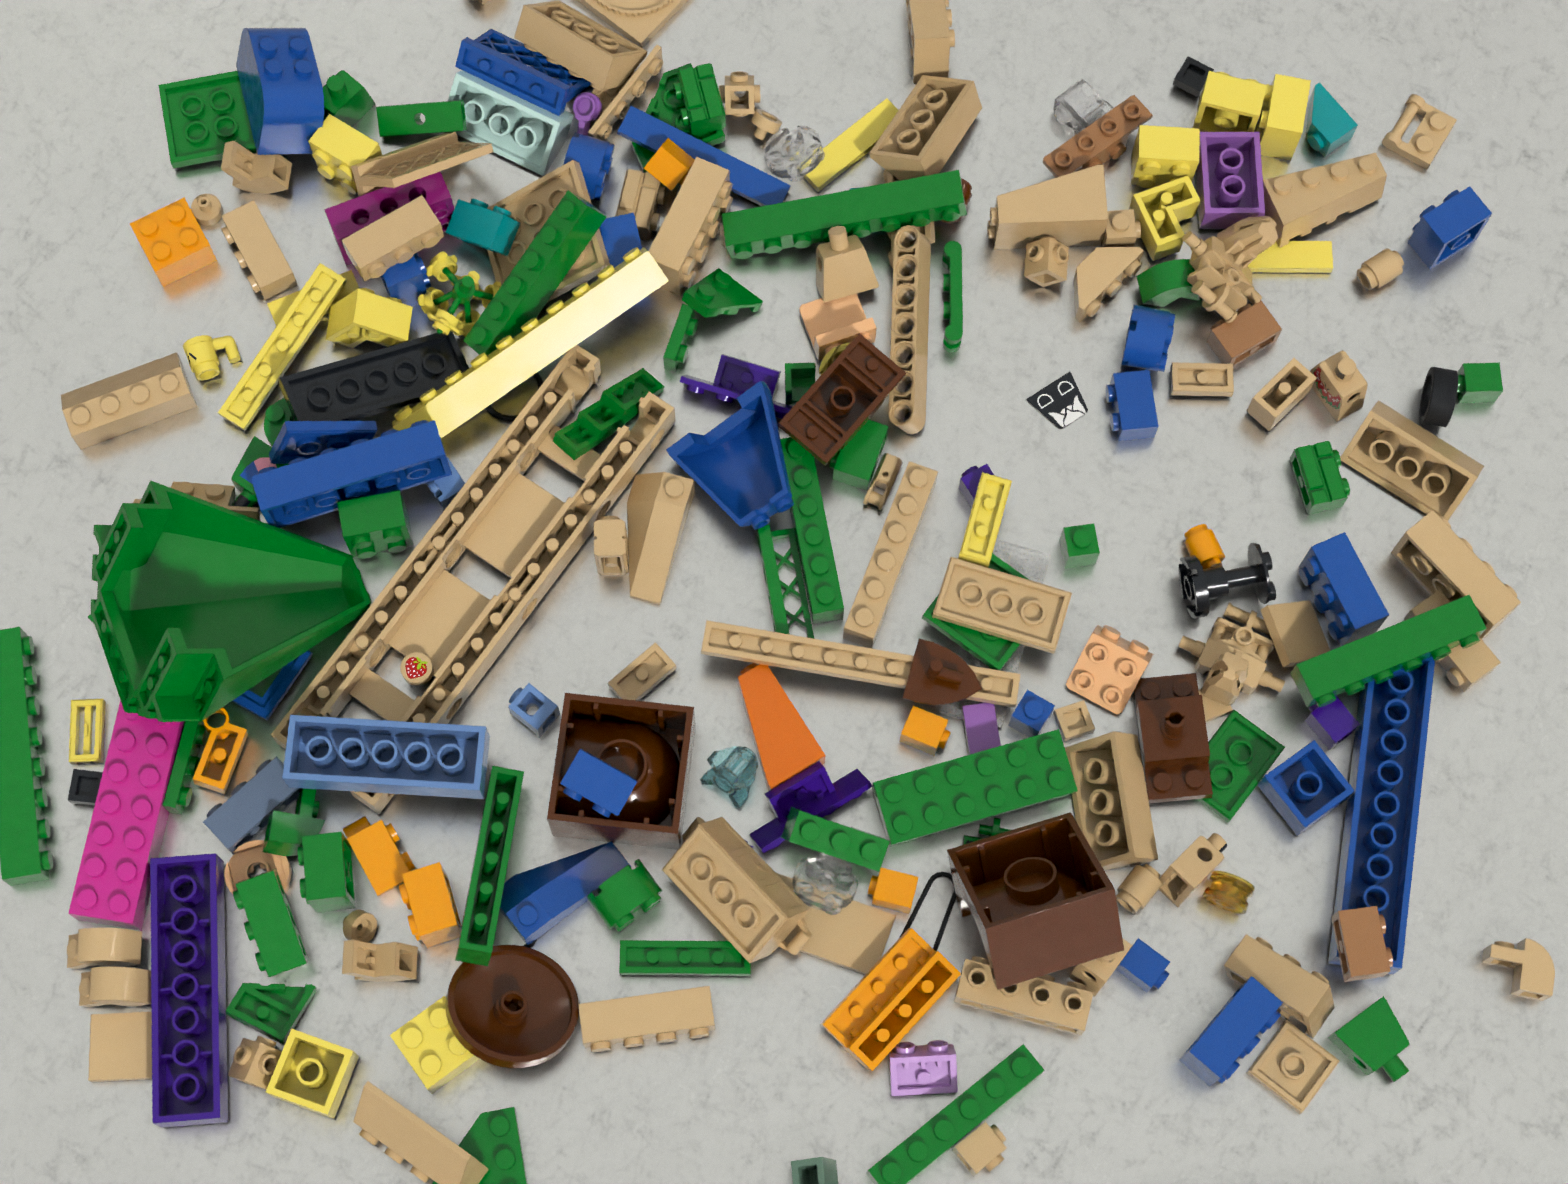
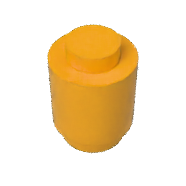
[1184,524,1225,569]

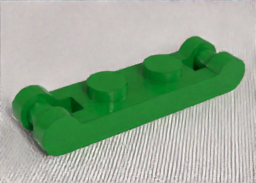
[942,241,963,353]

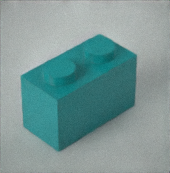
[445,198,520,257]

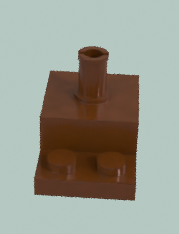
[778,333,906,466]
[1133,673,1213,804]

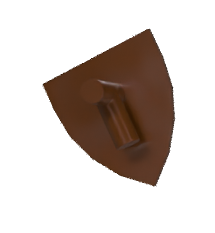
[902,638,982,705]

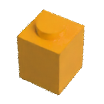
[644,138,695,191]
[899,705,951,756]
[868,867,919,914]

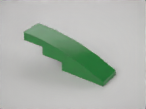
[553,368,665,460]

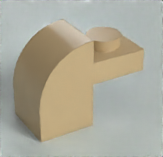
[221,141,292,194]
[67,928,142,969]
[1482,938,1555,1001]
[342,940,418,982]
[79,967,151,1007]

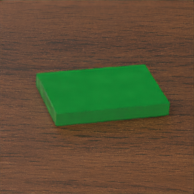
[1197,709,1285,823]

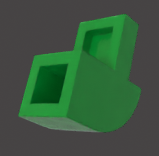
[1136,259,1203,307]
[262,788,325,856]

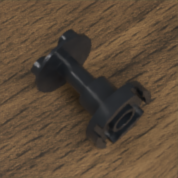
[1178,542,1276,619]

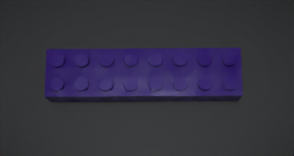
[150,853,228,1128]

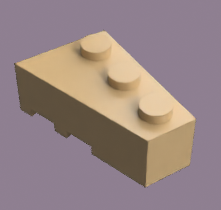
[906,0,955,84]
[1224,934,1335,1039]

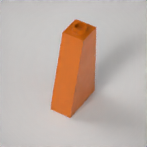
[738,663,826,791]

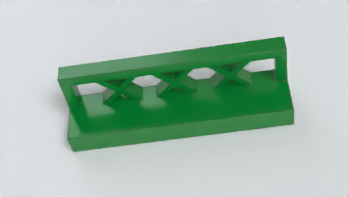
[757,524,814,639]

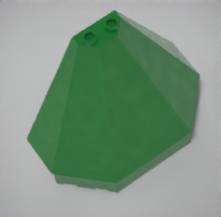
[91,480,371,722]

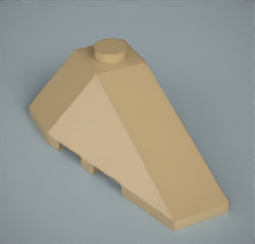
[627,472,695,605]

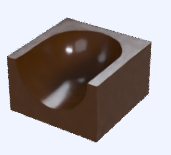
[547,693,696,850]
[947,812,1124,990]

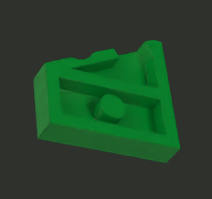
[682,268,763,318]
[225,983,317,1045]

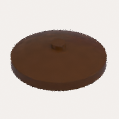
[445,945,579,1068]

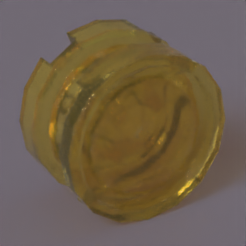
[1203,871,1255,914]

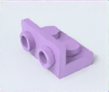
[888,1040,958,1096]

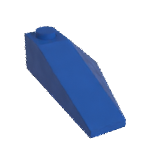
[500,841,631,946]

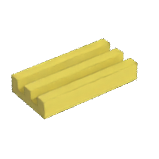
[69,699,106,764]

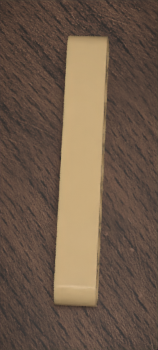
[888,225,931,434]

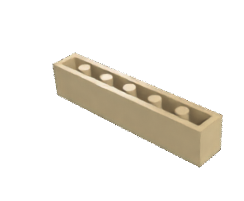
[843,461,938,649]

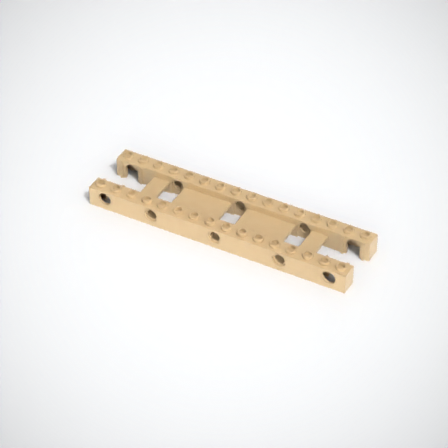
[271,345,676,814]

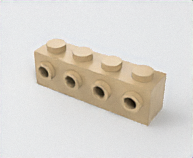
[954,956,1094,1035]

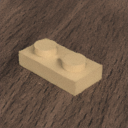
[1170,362,1234,397]
[608,642,677,701]

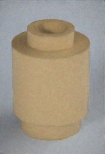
[1357,248,1404,290]
[1116,864,1162,914]

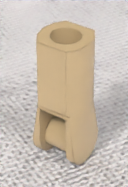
[863,453,903,511]

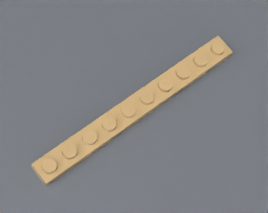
[701,620,1021,708]

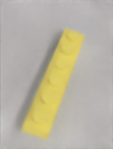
[218,263,347,431]

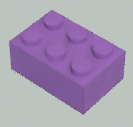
[1196,132,1265,229]

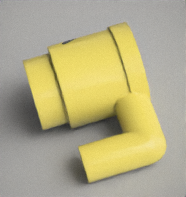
[183,335,241,381]

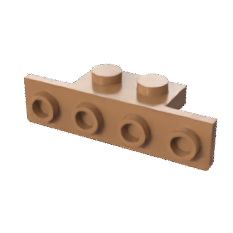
[1043,95,1153,178]

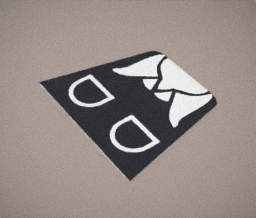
[1026,371,1088,428]

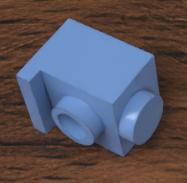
[427,457,465,511]
[508,683,560,738]

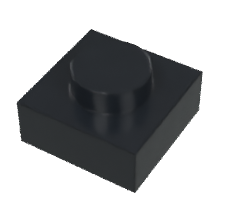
[1173,56,1214,97]
[68,769,103,806]

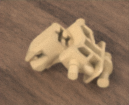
[1182,216,1278,323]
[1178,602,1285,706]

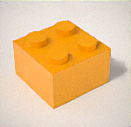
[130,197,217,287]
[399,862,462,948]

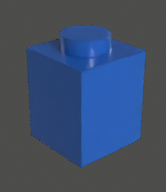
[1008,689,1055,738]
[1115,938,1170,993]

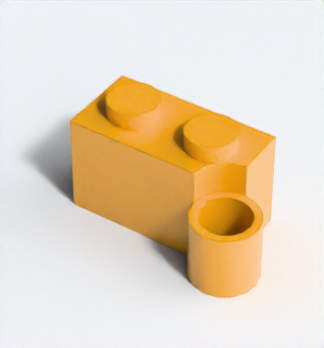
[193,708,248,795]
[342,816,415,896]

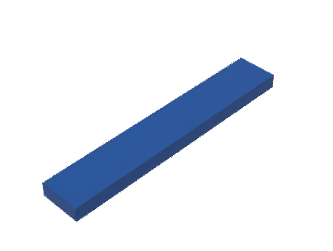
[617,106,791,206]

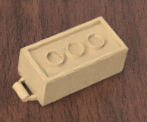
[662,817,812,964]

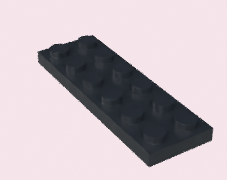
[278,331,469,421]

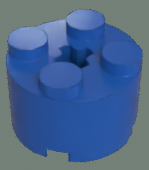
[563,132,615,201]
[1121,305,1175,372]

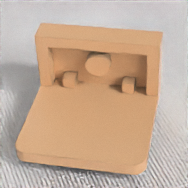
[799,294,877,361]
[1066,625,1154,714]

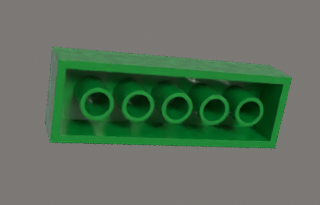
[872,729,1078,847]

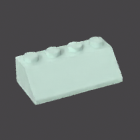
[448,70,574,176]

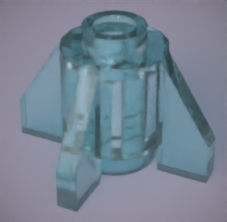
[700,746,759,808]

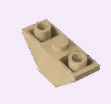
[1073,247,1144,322]

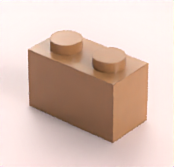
[1207,301,1282,367]
[1331,906,1393,982]

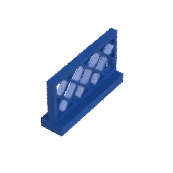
[455,29,590,116]

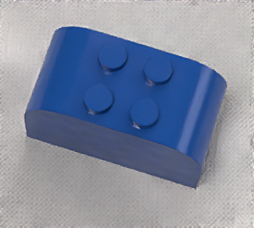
[236,28,324,155]

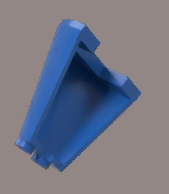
[666,381,794,530]

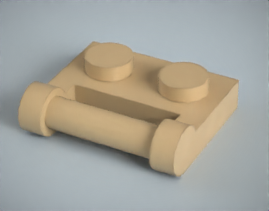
[1382,94,1457,170]

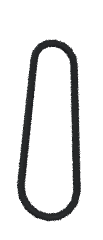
[900,872,956,951]

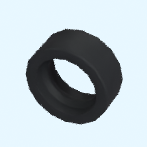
[1419,367,1458,427]

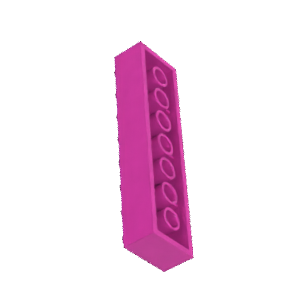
[68,700,186,931]

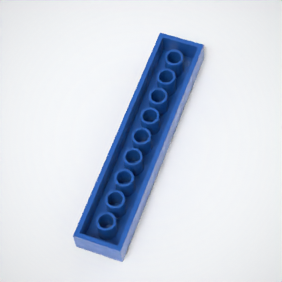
[1328,657,1435,975]

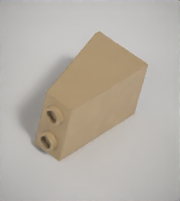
[987,165,1108,250]

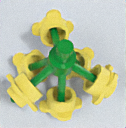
[418,251,501,337]

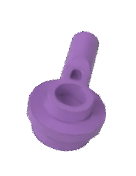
[573,92,602,136]

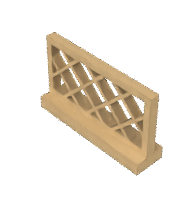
[351,132,493,196]

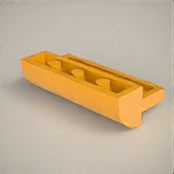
[821,928,961,1071]

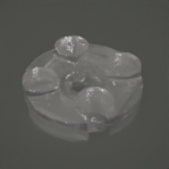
[764,126,825,182]
[792,853,858,915]

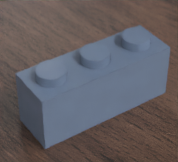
[203,756,302,855]

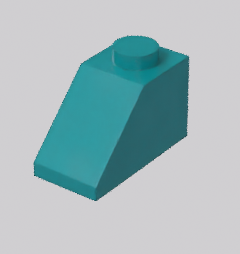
[1306,82,1358,157]

